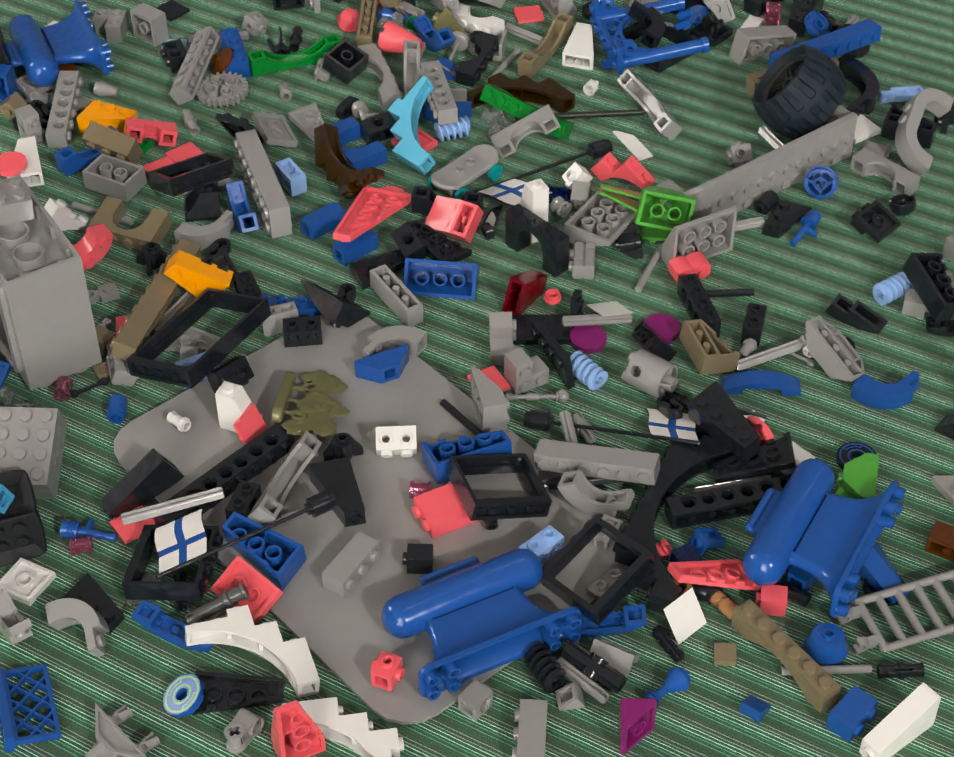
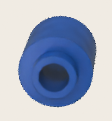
[107,394,128,424]

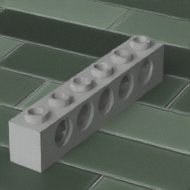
[169,26,220,105]
[418,60,458,125]
[45,71,83,148]

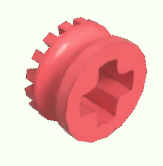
[656,538,674,560]

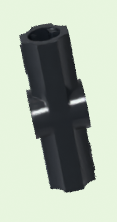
[561,640,628,694]

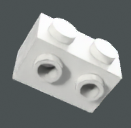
[376,425,417,458]

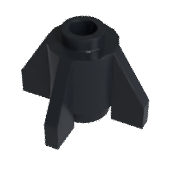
[616,224,644,259]
[136,242,167,276]
[323,433,364,461]

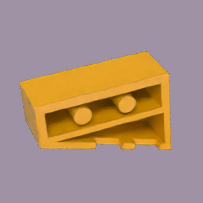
[77,100,138,133]
[164,250,234,297]

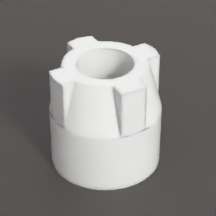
[583,79,599,96]

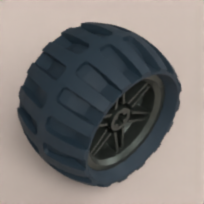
[752,44,847,140]

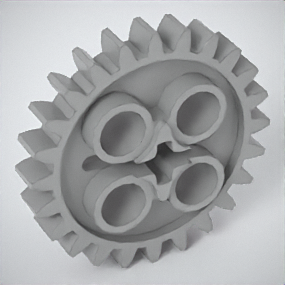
[197,71,249,108]

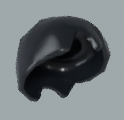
[889,194,916,216]

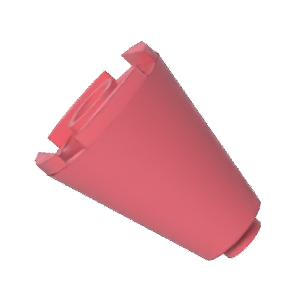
[378,21,423,53]

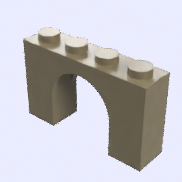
[88,196,173,250]

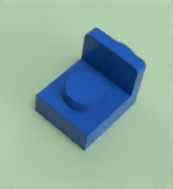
[688,528,727,557]

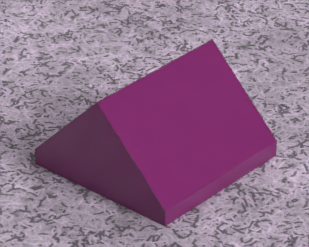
[618,698,657,756]

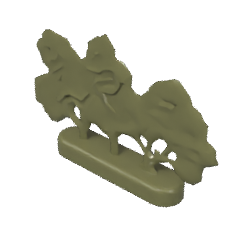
[272,370,350,437]

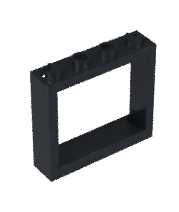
[622,19,699,73]
[147,152,236,197]
[446,453,552,521]
[541,515,656,626]
[122,525,223,601]

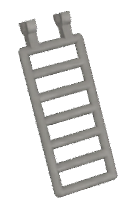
[836,569,954,654]

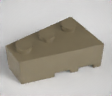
[82,121,143,164]
[679,319,740,375]

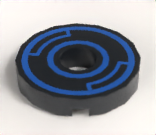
[836,442,877,470]

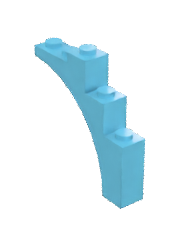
[388,75,436,176]

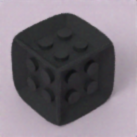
[0,470,47,567]

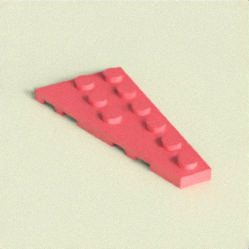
[333,186,412,242]

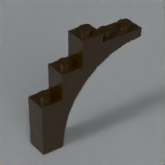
[467,72,575,113]
[314,123,385,199]

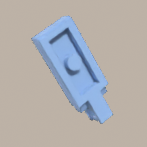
[879,85,923,103]

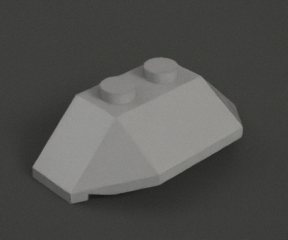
[805,316,866,382]

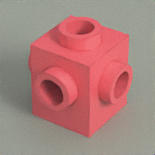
[370,651,405,692]

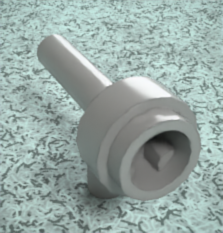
[351,101,379,121]

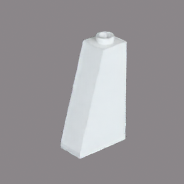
[562,22,594,70]
[7,136,45,187]
[520,178,549,243]
[859,682,941,757]

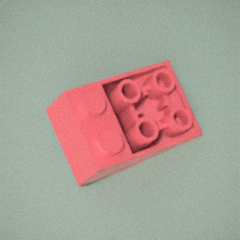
[425,195,484,244]

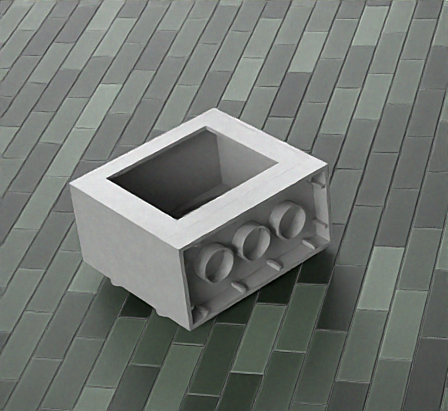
[0,174,102,390]

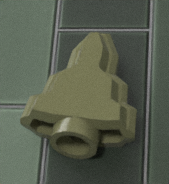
[431,7,467,35]

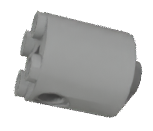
[621,349,678,398]

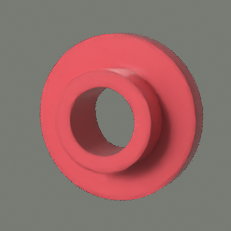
[543,289,562,305]

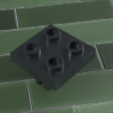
[690,13,734,47]

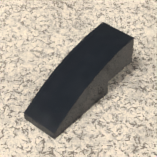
[825,293,888,334]

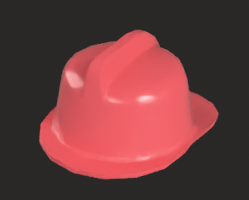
[337,7,360,32]

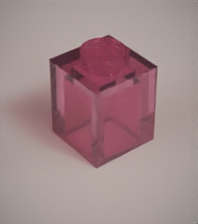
[765,2,782,25]

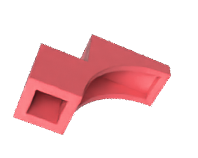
[590,152,655,190]

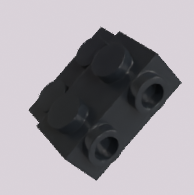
[850,199,901,243]

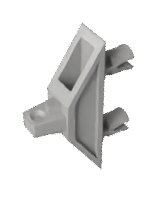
[85,703,160,757]

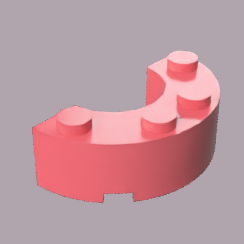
[73,224,113,270]

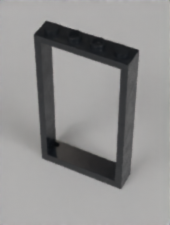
[126,288,271,389]

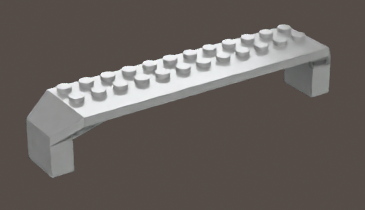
[656,105,858,221]

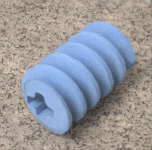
[434,115,471,142]
[873,272,914,306]
[570,351,608,390]

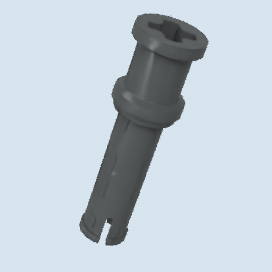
[184,581,250,625]

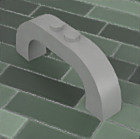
[895,88,954,176]

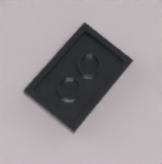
[215,112,264,144]

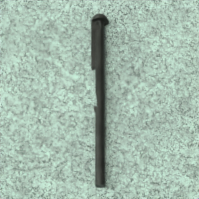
[515,109,643,122]

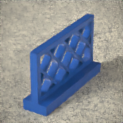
[0,664,61,753]

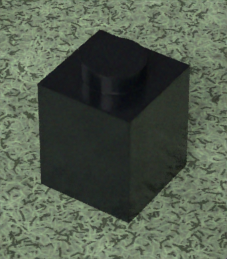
[403,543,434,574]

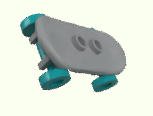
[427,144,503,199]

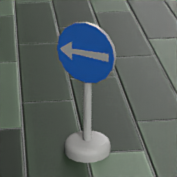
[436,31,470,82]

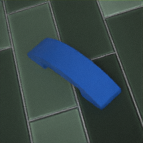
[722,370,801,396]
[131,600,214,652]
[579,604,647,637]

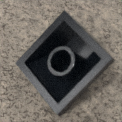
[185,182,221,222]

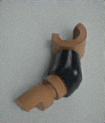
[672,577,737,620]

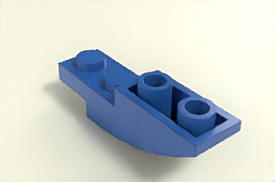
[675,5,709,30]

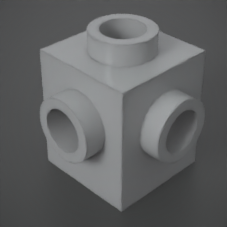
[242,10,269,36]
[725,142,753,167]

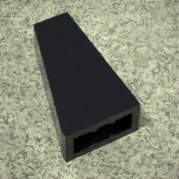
[100,448,184,518]
[309,457,366,527]

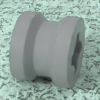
[550,196,572,218]

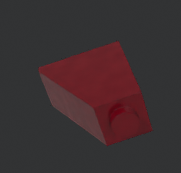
[502,269,548,315]

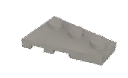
[288,102,324,142]

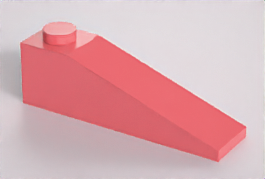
[271,700,326,757]

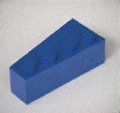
[421,430,512,484]
[222,511,307,591]

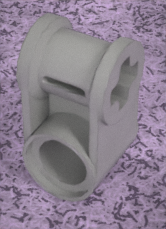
[224,708,264,754]

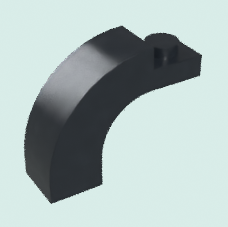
[628,1,666,48]

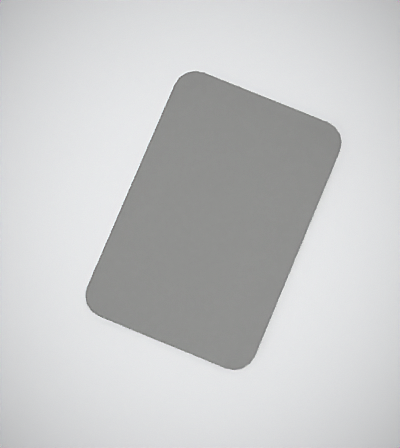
[114,315,629,725]

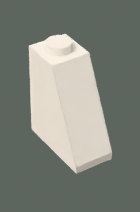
[215,381,252,433]

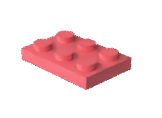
[210,555,283,625]

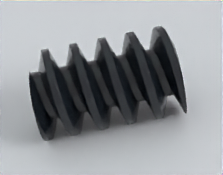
[524,643,567,694]

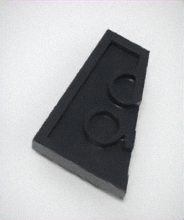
[762,199,812,239]
[350,249,405,290]
[63,573,125,633]

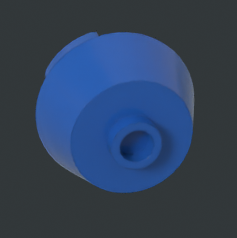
[804,166,838,199]
[804,623,849,665]

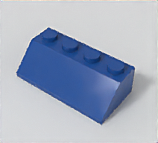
[212,27,251,78]
[403,258,480,300]

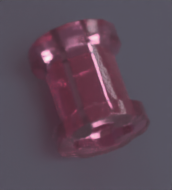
[53,376,74,402]
[409,480,432,499]
[69,535,93,556]

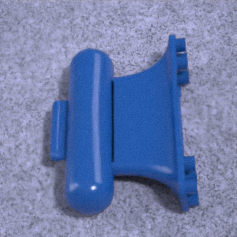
[3,0,115,87]
[742,458,906,619]
[381,549,582,701]

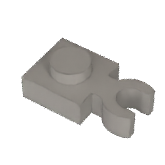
[88,282,120,304]
[593,514,623,549]

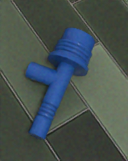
[789,210,821,247]
[60,519,117,542]

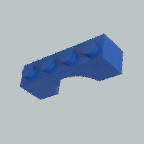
[54,126,119,176]

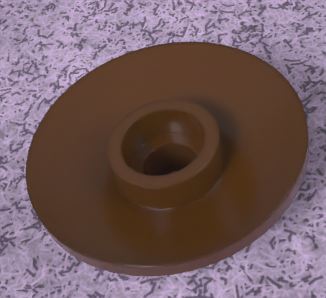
[211,47,233,75]

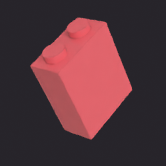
[412,483,476,539]

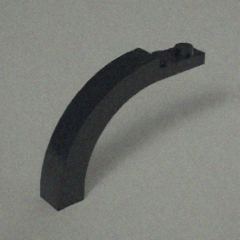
[838,54,880,116]

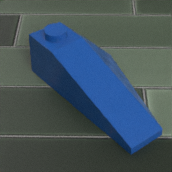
[858,542,909,604]

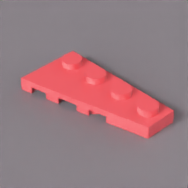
[667,559,761,591]

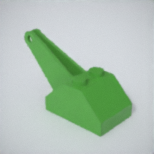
[598,184,696,231]
[835,453,879,499]

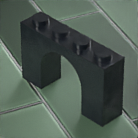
[505,203,569,277]

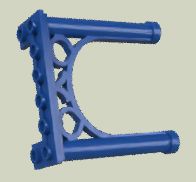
[589,0,710,75]

